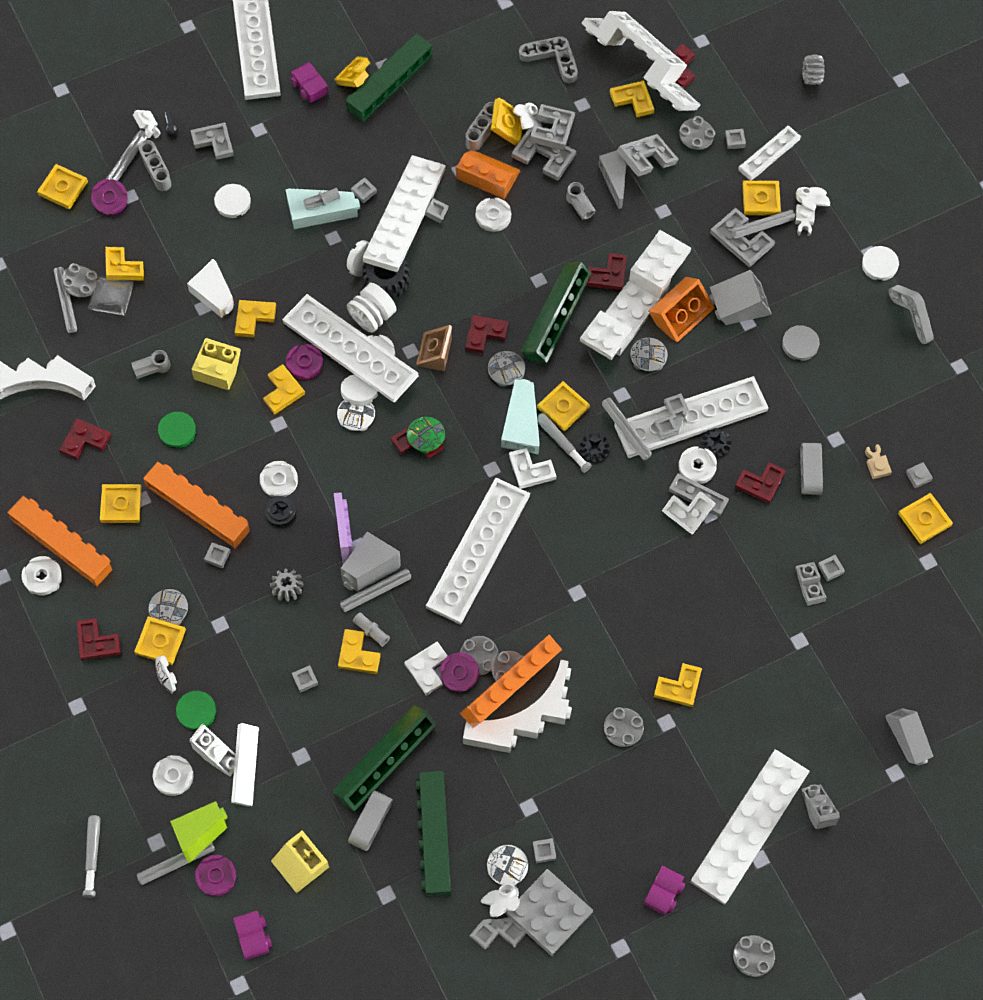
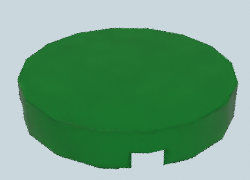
[158,412,196,448]
[176,691,216,730]

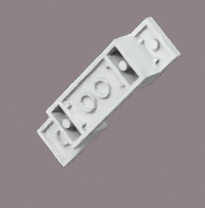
[582,11,700,111]
[580,230,691,360]

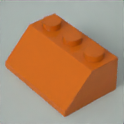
[456,150,520,200]
[648,277,715,342]

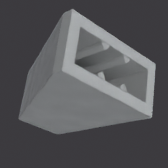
[885,708,933,765]

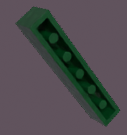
[346,33,432,122]
[520,262,591,363]
[331,705,437,811]
[416,771,451,898]

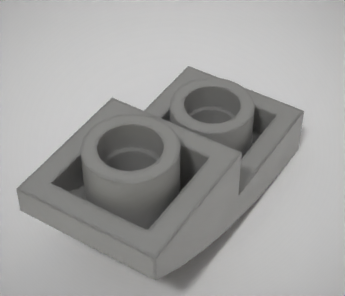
[796,562,826,606]

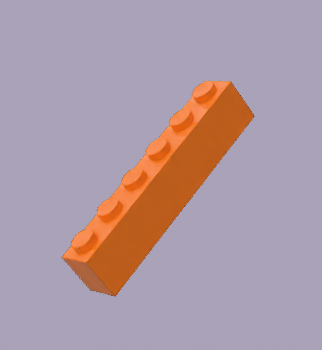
[143,462,250,549]
[7,496,112,587]
[460,635,562,728]

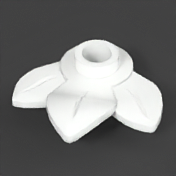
[513,103,542,130]
[796,187,830,211]
[481,883,520,917]

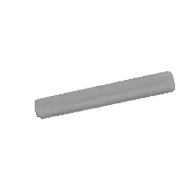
[106,130,148,181]
[731,210,795,239]
[54,267,77,333]
[602,398,652,460]
[340,569,411,612]
[137,843,215,885]

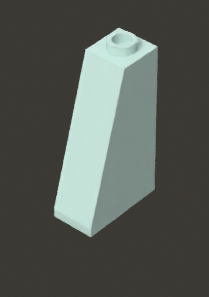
[286,189,360,229]
[501,379,539,454]

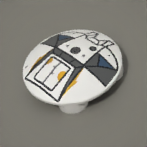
[337,400,375,431]
[155,655,177,694]
[487,845,528,886]

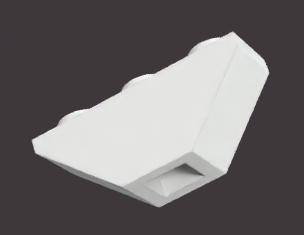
[190,724,235,776]

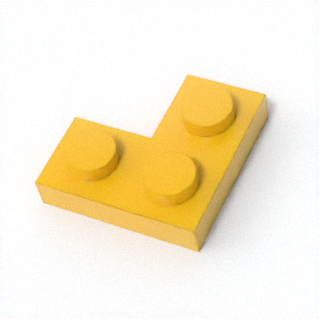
[334,57,370,87]
[610,81,654,117]
[105,247,144,280]
[235,300,276,337]
[263,364,305,415]
[338,629,381,674]
[654,663,702,707]

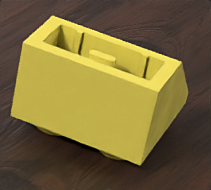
[192,338,241,391]
[271,831,329,893]

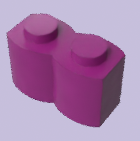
[290,62,328,103]
[643,866,685,916]
[233,910,272,960]

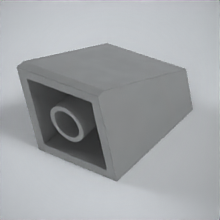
[710,270,772,325]
[341,532,401,592]

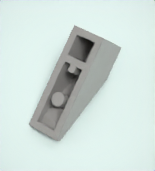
[598,150,627,209]

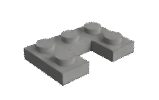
[529,104,575,150]
[512,128,576,181]
[617,134,679,176]
[710,208,775,267]

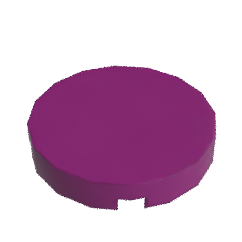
[91,179,128,215]
[286,344,323,380]
[440,652,480,692]
[195,855,237,897]

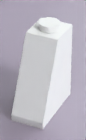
[187,259,234,318]

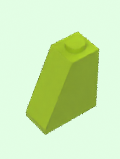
[170,801,228,863]

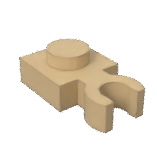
[865,444,892,479]

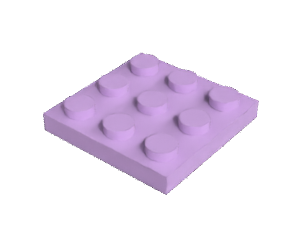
[334,492,353,564]

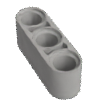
[466,102,495,151]
[139,140,171,191]
[800,443,823,495]
[348,790,393,852]

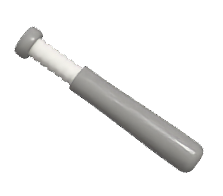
[537,413,592,473]
[82,815,101,898]

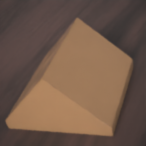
[416,325,452,371]

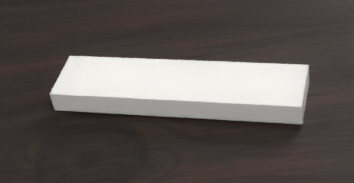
[738,126,801,181]
[231,723,259,807]

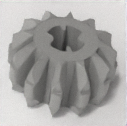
[802,55,825,85]
[270,568,304,602]

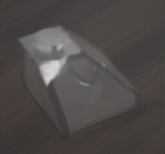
[88,276,134,315]

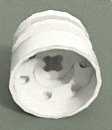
[347,283,396,333]

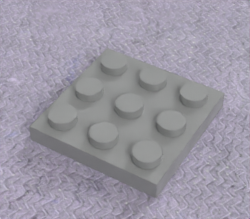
[506,869,593,956]

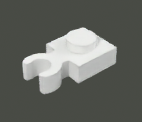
[133,110,160,138]
[795,205,815,236]

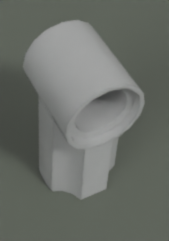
[566,182,596,220]
[131,350,171,379]

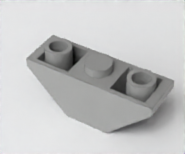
[802,784,840,829]

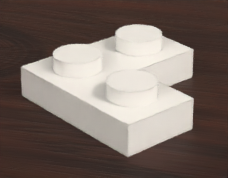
[509,448,556,489]
[662,492,716,534]
[404,642,447,696]

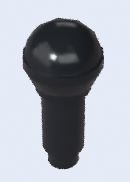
[165,112,178,136]

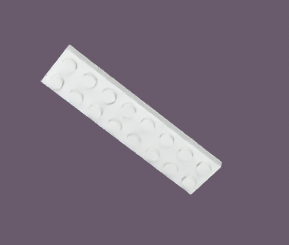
[233,0,281,100]
[363,155,446,272]
[282,294,418,402]
[614,376,768,458]
[426,478,530,625]
[690,749,810,905]

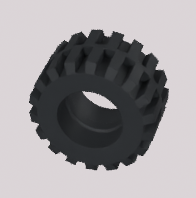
[362,259,409,300]

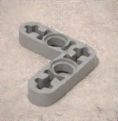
[519,37,578,83]
[889,285,934,344]

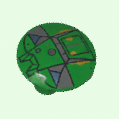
[407,417,445,454]

